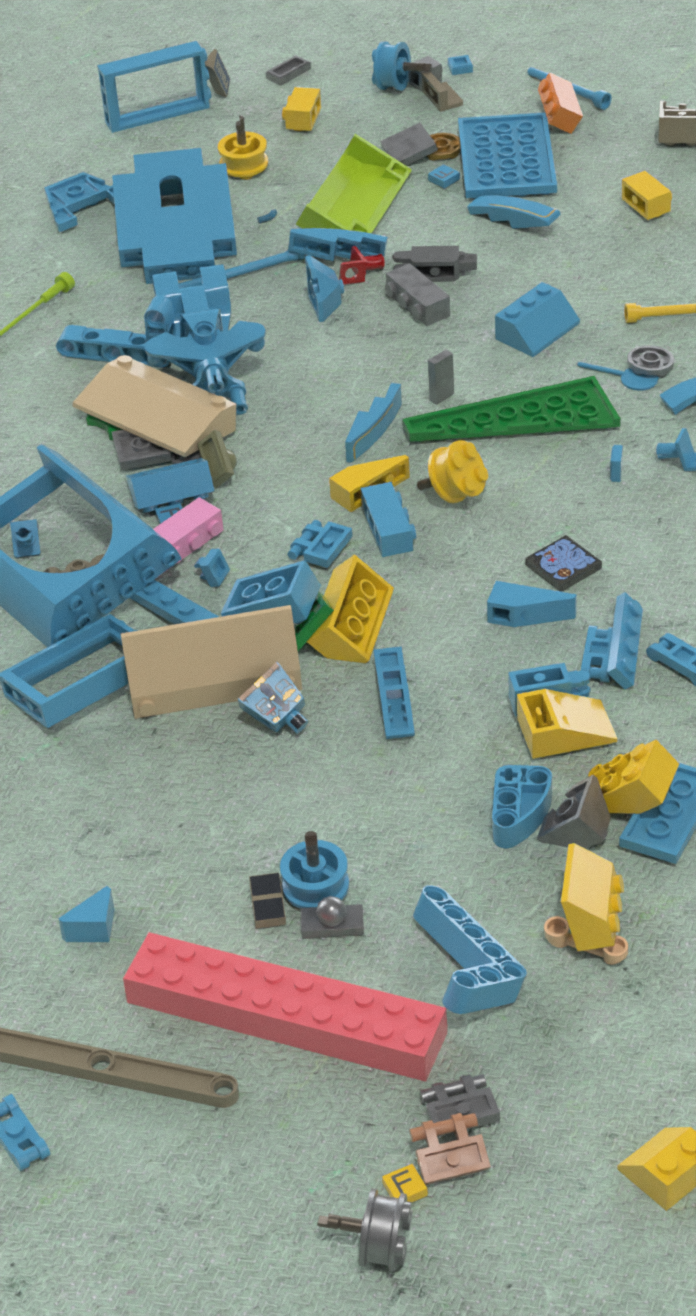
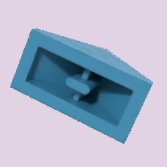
[58,886,115,942]

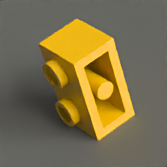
[282,87,322,131]
[622,171,672,220]

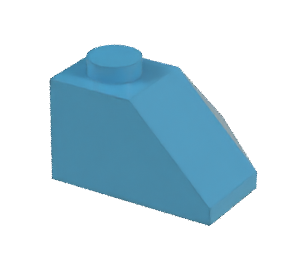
[305,255,344,322]

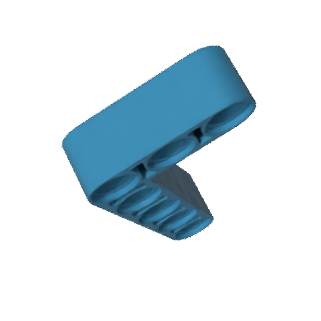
[413,885,527,1014]

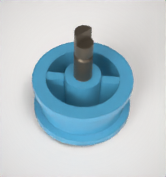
[372,41,432,91]
[280,831,349,909]

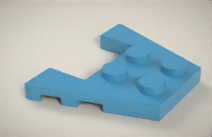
[44,172,115,232]

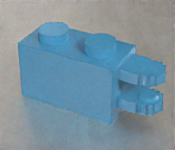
[508,663,590,717]

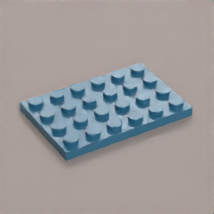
[458,112,557,199]

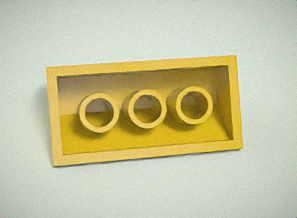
[307,554,394,663]

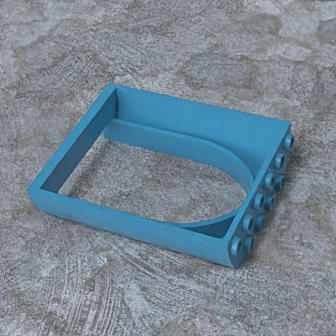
[0,444,182,647]

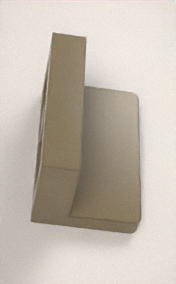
[422,72,463,112]

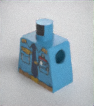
[238,662,309,734]

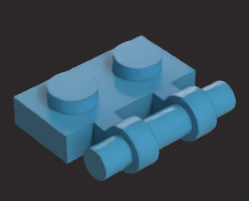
[287,520,353,568]

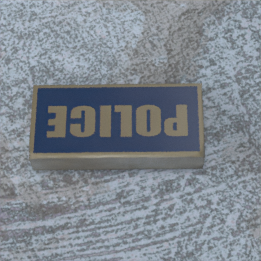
[205,49,230,97]

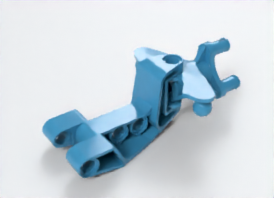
[145,264,266,415]

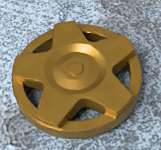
[427,132,461,161]

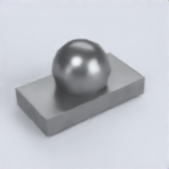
[301,896,364,939]

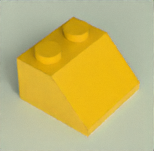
[617,1127,696,1211]

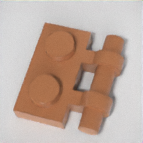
[409,1113,491,1185]

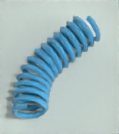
[257,209,277,223]

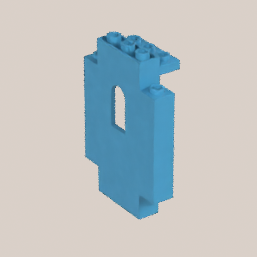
[112,148,237,284]

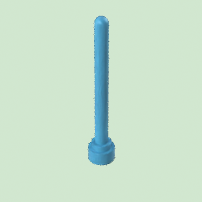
[527,67,612,110]

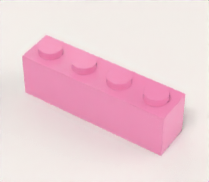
[153,497,224,576]

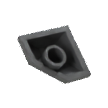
[537,775,611,849]

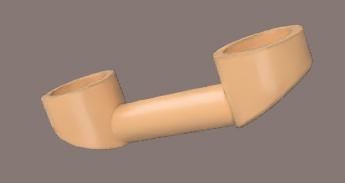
[544,916,628,965]

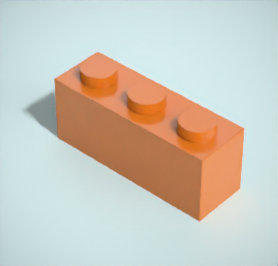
[538,72,583,134]

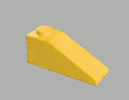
[329,455,410,512]

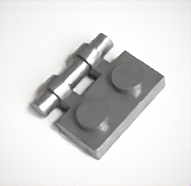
[420,1074,500,1137]

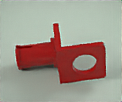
[339,246,385,284]

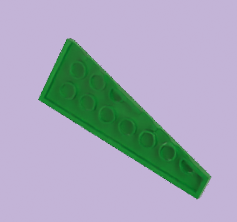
[402,375,621,442]

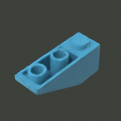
[487,581,577,627]

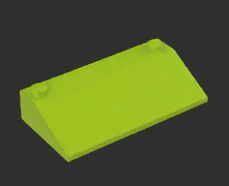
[296,133,412,234]

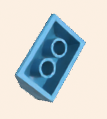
[495,282,580,357]
[126,458,214,512]

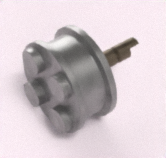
[317,1188,413,1272]

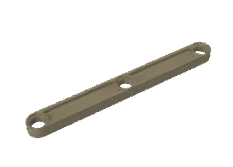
[0,1028,239,1108]

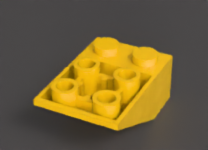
[517,689,617,759]
[588,739,679,814]

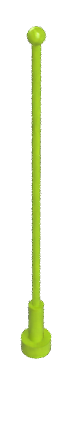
[0,272,75,337]

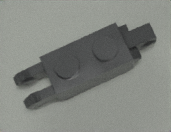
[392,245,477,282]

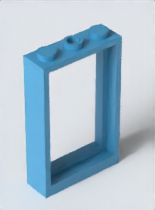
[97,41,212,133]
[0,614,138,728]

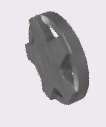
[627,345,674,377]

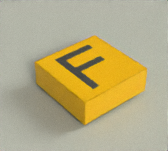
[382,1164,428,1202]

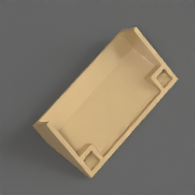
[73,355,236,457]
[121,605,302,719]

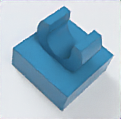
[194,549,230,587]

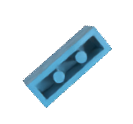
[361,482,416,557]

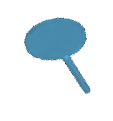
[577,362,658,391]

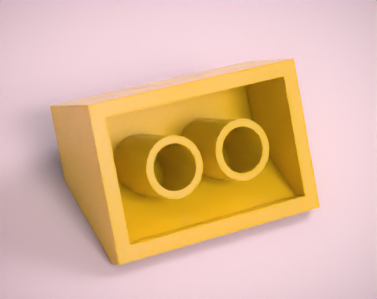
[561,843,624,951]

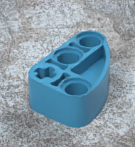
[492,765,552,849]

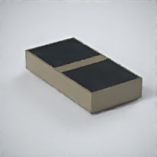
[249,872,286,929]

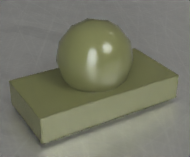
[197,430,237,488]

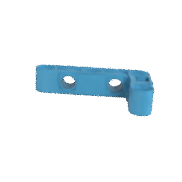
[56,295,176,368]

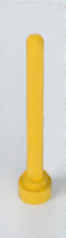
[624,303,696,323]

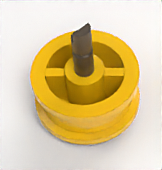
[218,115,268,180]
[417,440,488,503]

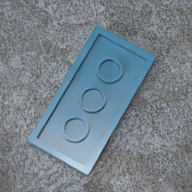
[619,763,696,864]

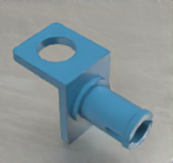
[656,428,696,471]
[10,519,41,558]

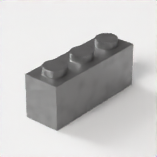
[385,263,451,327]

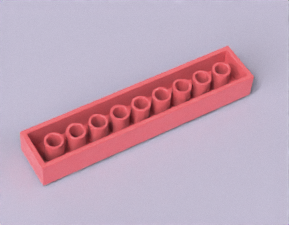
[123,932,448,1082]

